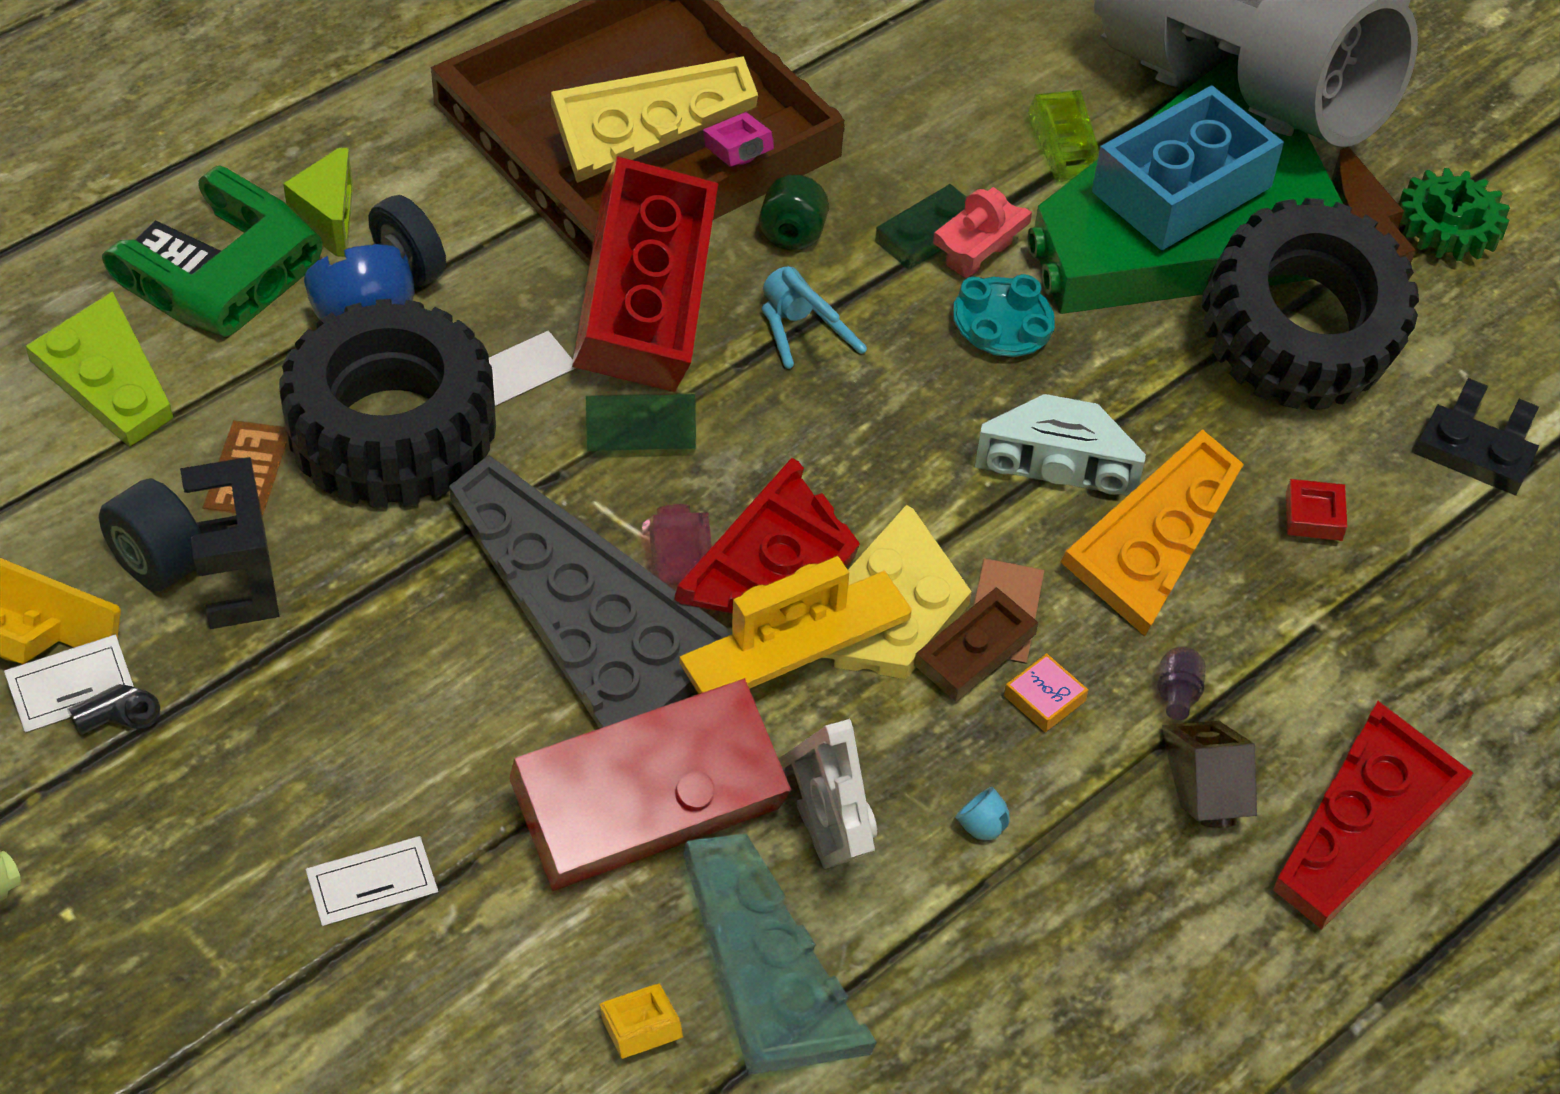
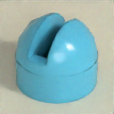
[955,787,1010,840]

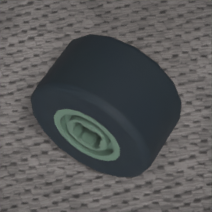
[98,478,202,592]

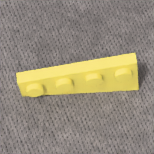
[551,56,758,183]

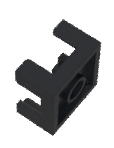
[180,457,280,629]

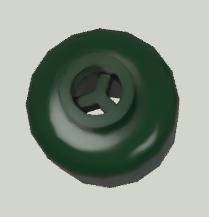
[759,174,829,250]

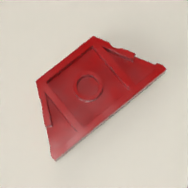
[674,458,860,614]

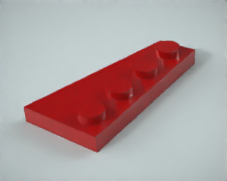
[1273,701,1474,930]

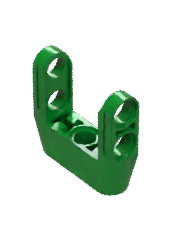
[102,165,323,336]

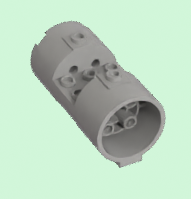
[1094,0,1418,147]

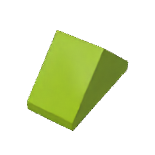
[283,148,353,257]

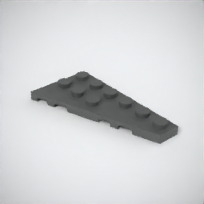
[449,455,732,728]

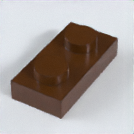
[914,587,1038,702]

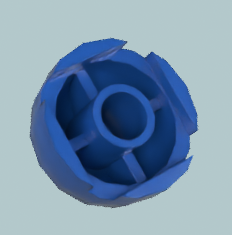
[304,244,414,320]

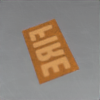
[202,420,288,516]

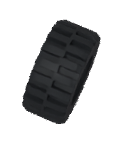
[1202,198,1419,410]
[279,299,496,508]

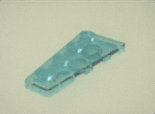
[683,834,877,1075]

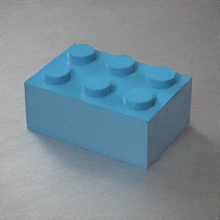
[1092,85,1284,250]

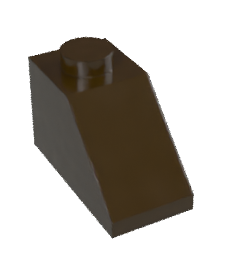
[1162,721,1257,828]

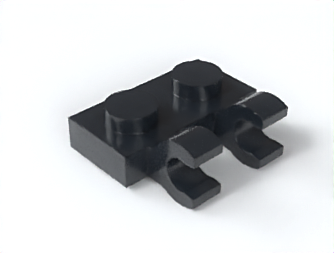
[1414,378,1540,496]

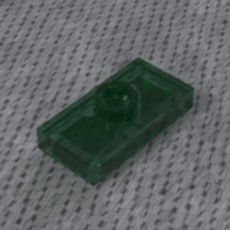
[586,393,696,451]

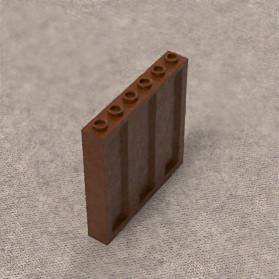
[431,0,845,266]

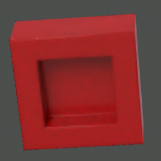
[1286,479,1347,541]

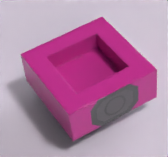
[703,112,774,167]

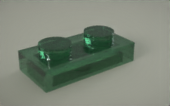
[875,184,967,270]

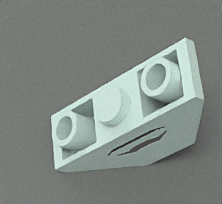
[975,394,1146,496]

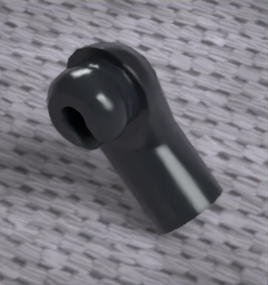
[67,684,160,735]

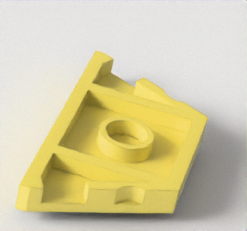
[822,505,972,679]

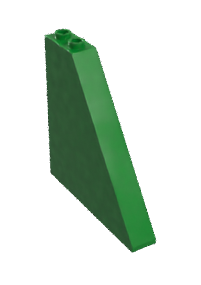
[1028,54,1343,314]

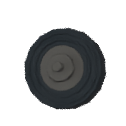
[368,195,446,287]

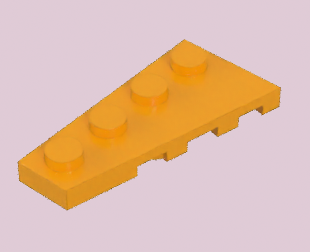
[1060,429,1244,636]

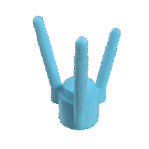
[761,266,867,369]

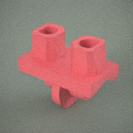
[933,187,1032,278]

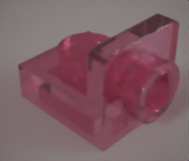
[642,504,712,585]

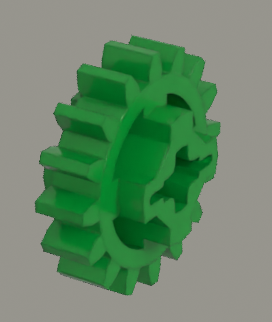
[1398,168,1510,261]

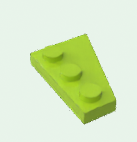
[26,291,173,447]

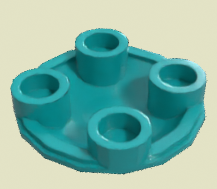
[953,274,1055,357]

